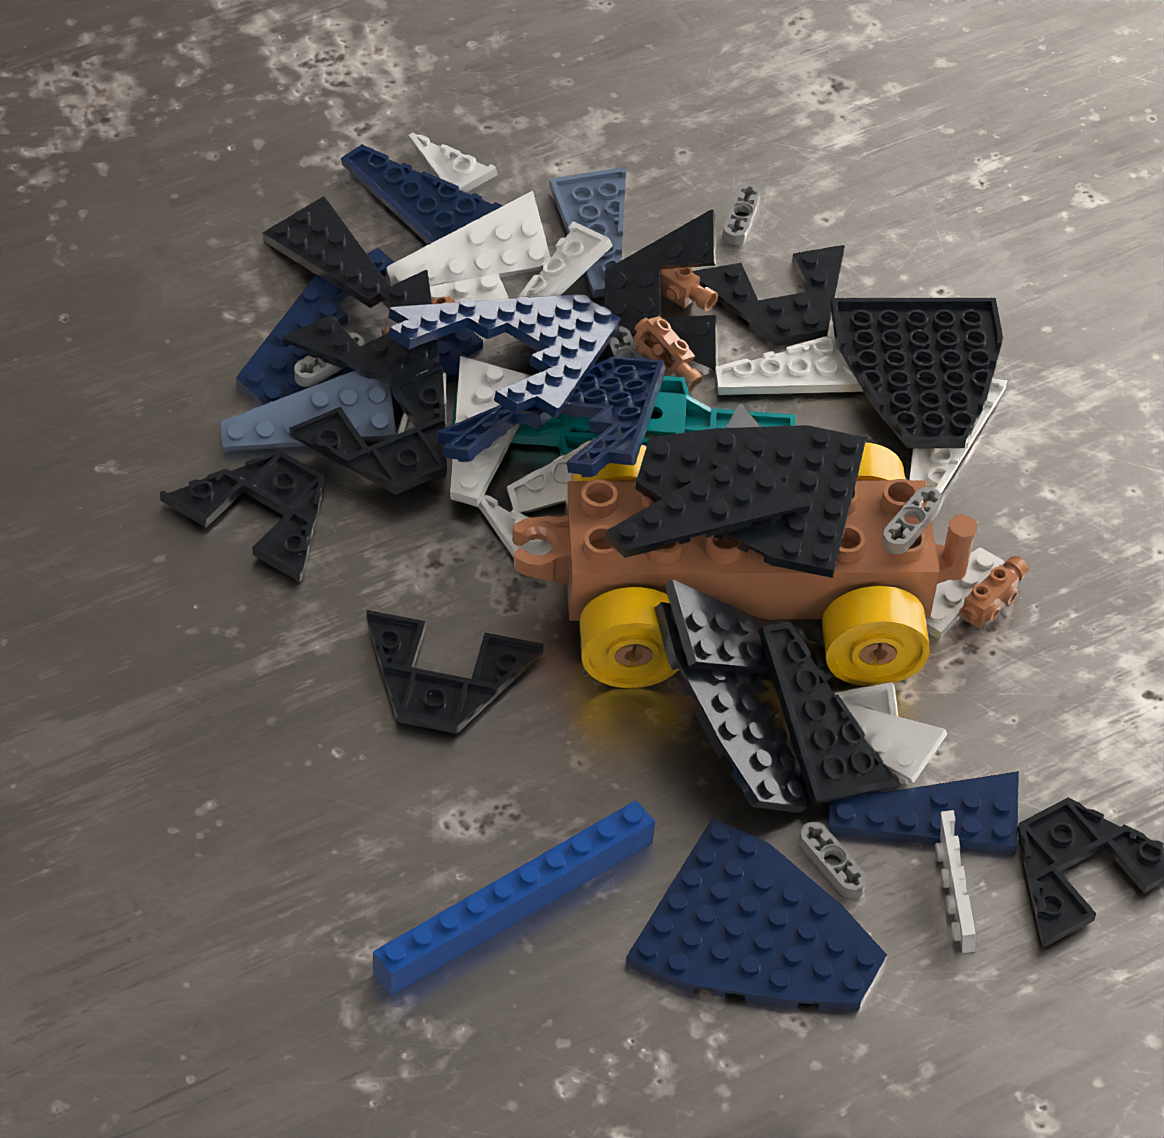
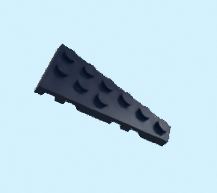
[828,771,1019,854]

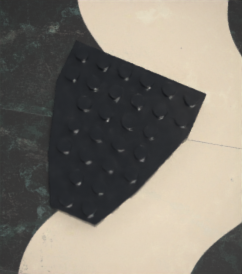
[830,298,1003,449]
[635,425,867,578]
[654,602,809,813]

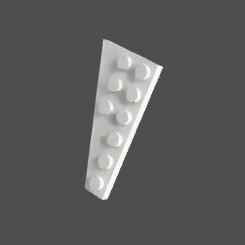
[386,191,550,286]
[450,356,531,507]
[909,378,1008,493]

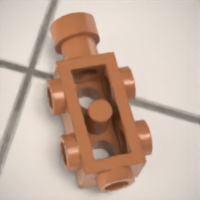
[661,267,718,312]
[633,316,703,392]
[959,556,1029,629]

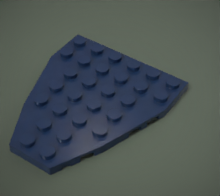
[626,818,887,1010]

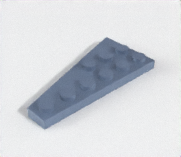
[549,167,626,298]
[221,370,396,452]

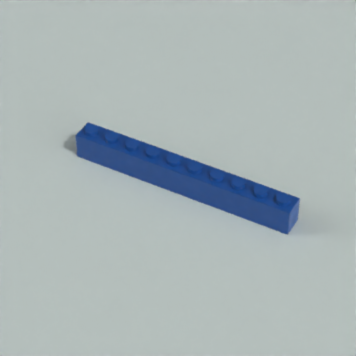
[373,800,655,996]

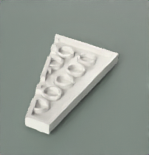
[715,336,864,395]

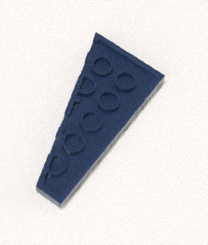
[341,144,503,245]

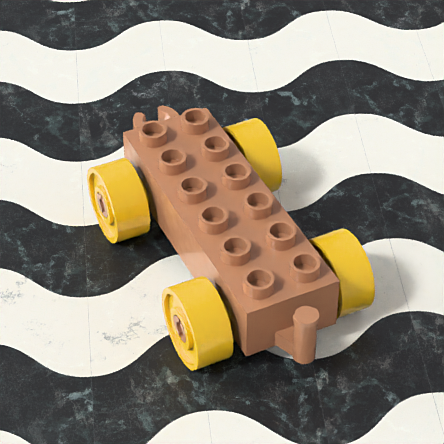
[512,443,978,688]

